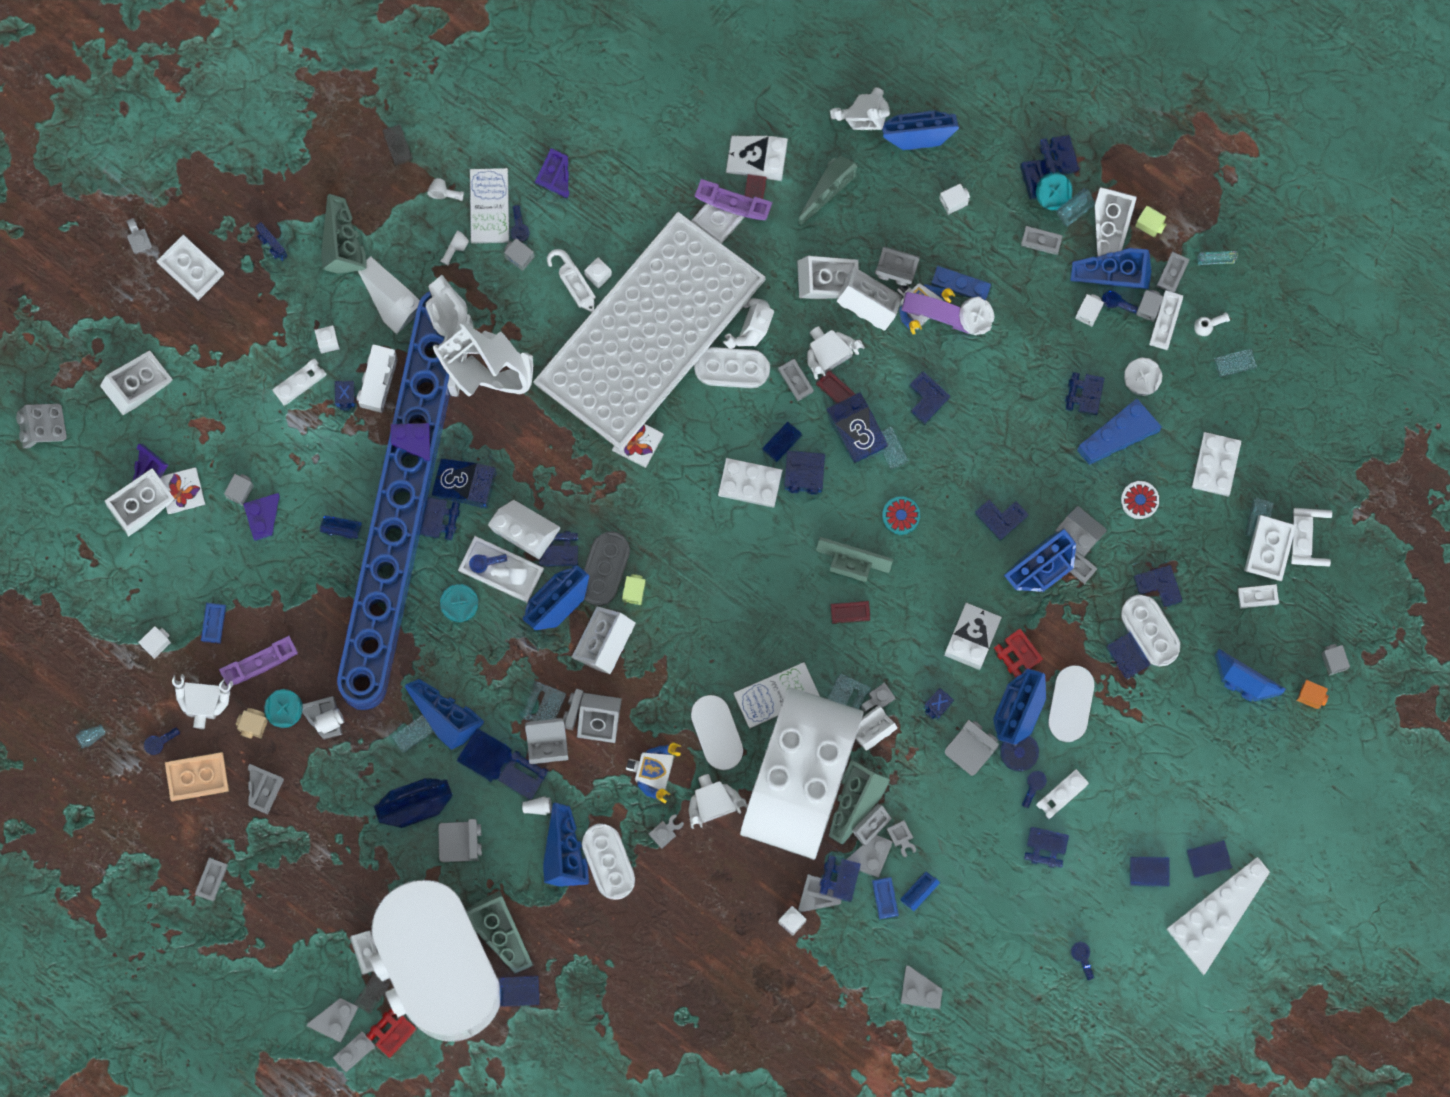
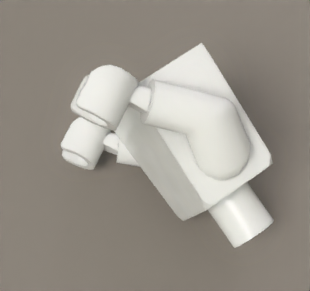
[830,88,890,130]
[723,298,774,349]
[807,327,865,379]
[172,674,233,729]
[688,774,748,829]

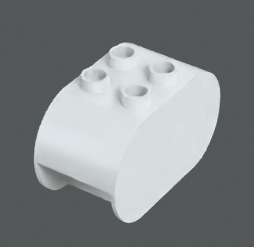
[740,687,864,860]
[369,881,501,1041]

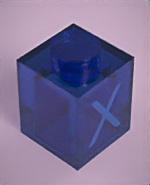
[335,381,356,410]
[924,688,954,720]

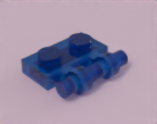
[1040,135,1080,175]
[1065,372,1105,416]
[420,497,460,541]
[539,531,578,566]
[1024,827,1069,868]
[819,855,861,902]

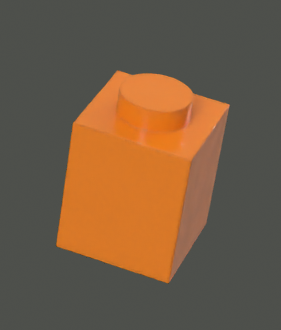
[1296,680,1329,709]

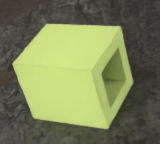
[1135,206,1167,238]
[622,574,646,605]

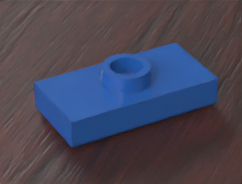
[201,603,226,644]
[900,872,940,911]
[872,877,899,920]

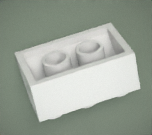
[837,267,902,331]
[488,500,560,559]
[572,606,635,674]

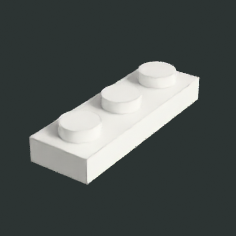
[1149,290,1183,350]

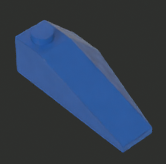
[1070,248,1151,290]
[405,679,484,750]
[543,803,589,886]

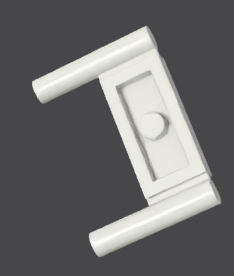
[1291,508,1332,567]

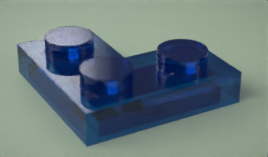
[910,371,951,425]
[974,500,1029,541]
[1133,565,1183,608]

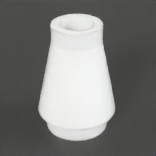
[522,796,552,815]

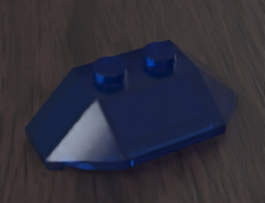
[374,778,453,828]

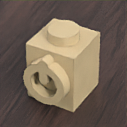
[236,708,268,739]

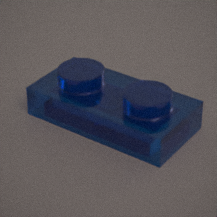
[762,422,802,462]
[320,515,362,539]

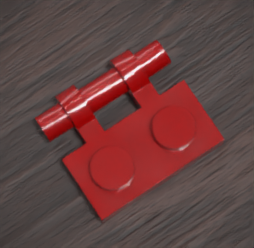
[994,629,1043,678]
[366,1008,417,1058]

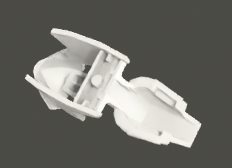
[426,275,533,396]

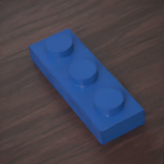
[931,266,991,301]

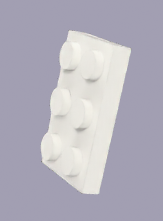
[157,235,224,300]
[1191,432,1241,497]
[718,458,782,508]
[1244,515,1296,581]

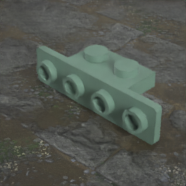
[816,537,893,582]

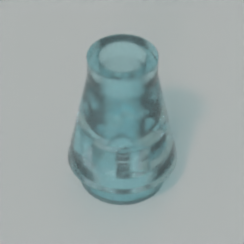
[75,724,106,749]

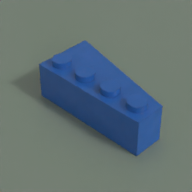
[1077,399,1162,465]

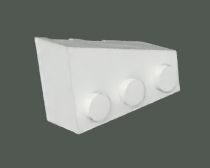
[357,344,398,413]

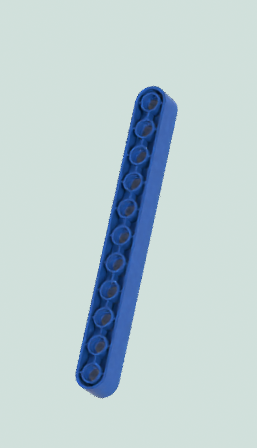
[337,291,450,710]

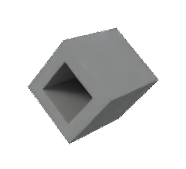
[504,239,534,271]
[1136,290,1163,322]
[224,474,254,506]
[1321,644,1350,675]

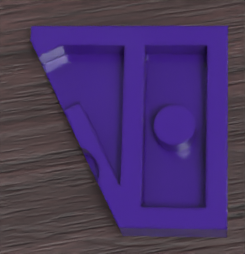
[535,148,569,198]
[391,423,430,461]
[133,444,168,481]
[243,493,280,541]

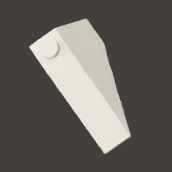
[1095,187,1137,256]
[358,257,420,335]

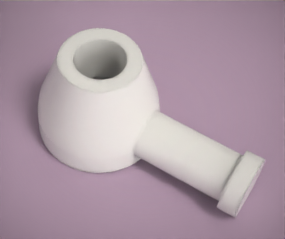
[428,178,464,201]
[440,230,469,266]
[1194,312,1230,336]
[491,566,528,585]

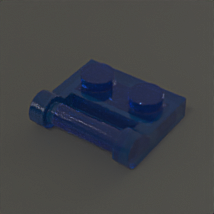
[498,751,549,800]

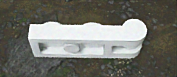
[272,359,327,406]
[1036,769,1089,819]

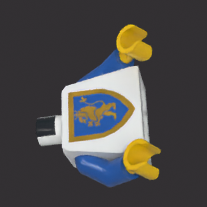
[897,284,955,335]
[626,743,681,803]

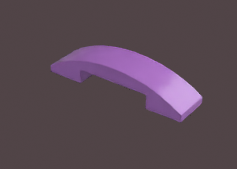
[695,179,772,220]
[901,292,970,334]
[219,636,298,686]

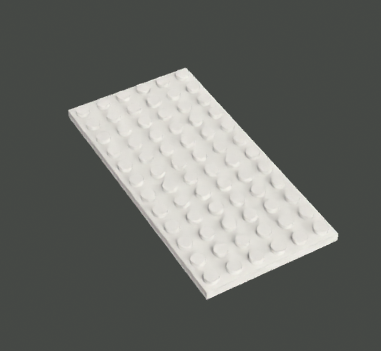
[533,212,766,450]

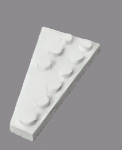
[1166,857,1270,976]

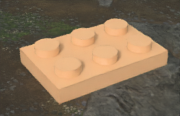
[165,752,229,801]

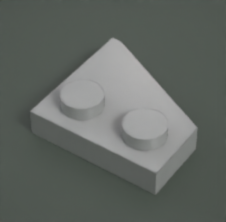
[302,696,343,739]
[248,764,284,814]
[843,835,893,878]
[798,875,845,912]
[901,966,943,1009]
[307,998,359,1043]

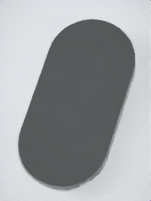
[584,531,630,606]

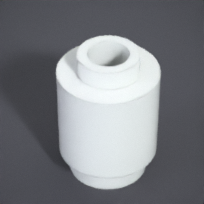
[314,708,344,734]

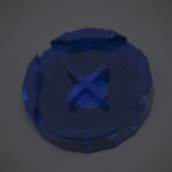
[1000,736,1039,772]

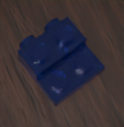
[784,451,825,495]
[456,728,512,782]

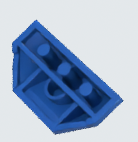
[882,111,958,150]
[1004,528,1076,592]
[523,565,589,630]
[1215,649,1286,701]
[993,669,1046,745]

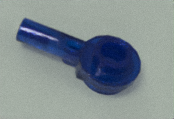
[511,205,530,242]
[1101,290,1138,314]
[469,554,508,574]
[144,727,181,755]
[1022,771,1047,808]
[1071,942,1095,981]

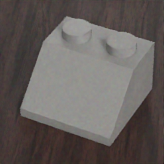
[1054,506,1107,557]
[577,693,622,743]

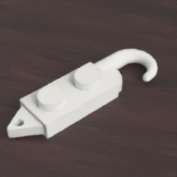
[547,249,596,312]

